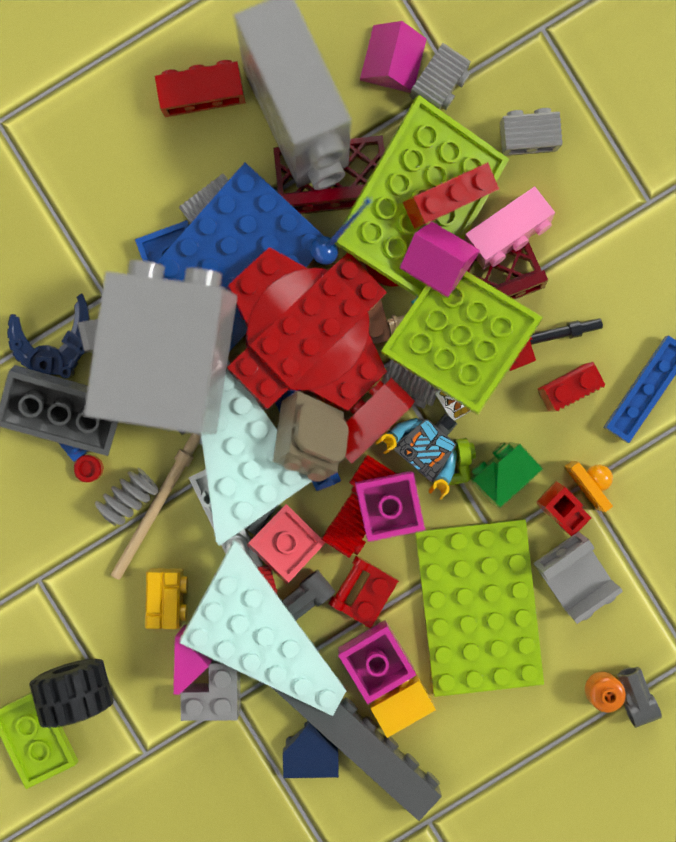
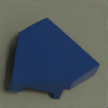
[283,721,339,778]

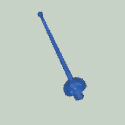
[310,198,371,265]

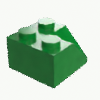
[470,442,543,508]

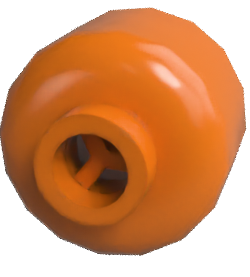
[585,672,626,713]

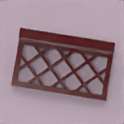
[273,135,385,214]
[467,242,548,300]

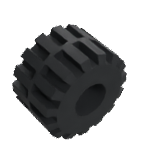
[29,659,114,728]

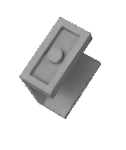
[533,531,623,624]

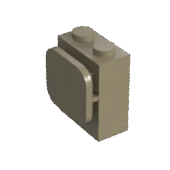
[273,391,348,481]

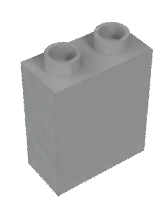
[234,0,351,190]
[84,260,237,434]

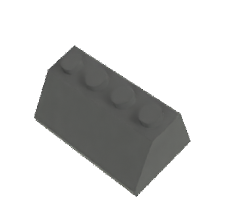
[0,365,119,456]

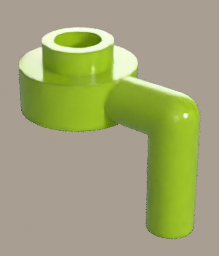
[449,438,476,486]

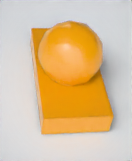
[565,461,613,512]

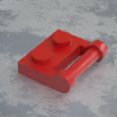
[328,555,399,629]

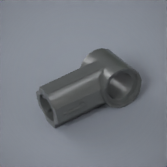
[281,570,336,621]
[616,667,662,728]

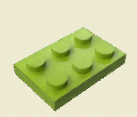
[0,693,79,789]

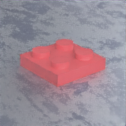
[247,504,326,584]

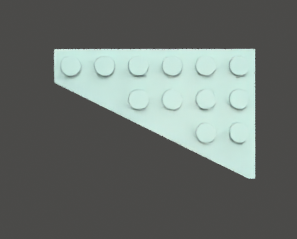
[201,360,312,546]
[180,540,346,716]

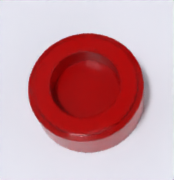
[74,455,104,483]

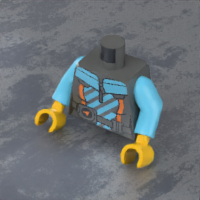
[376,414,457,500]

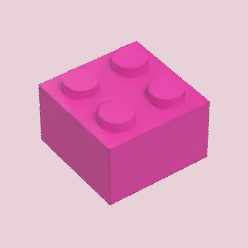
[355,471,425,542]
[338,619,416,704]

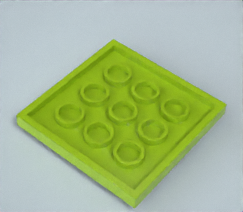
[381,271,543,415]

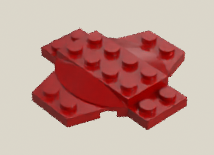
[226,247,387,412]

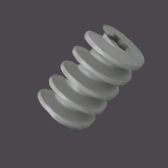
[95,467,158,526]

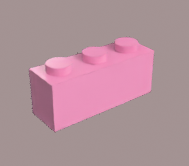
[464,187,555,269]

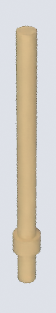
[111,433,200,580]

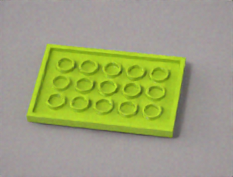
[335,95,509,297]
[415,519,544,697]

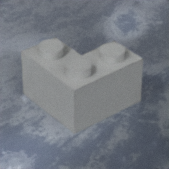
[181,659,241,721]

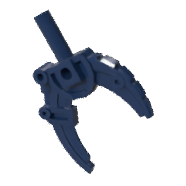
[7,293,90,378]

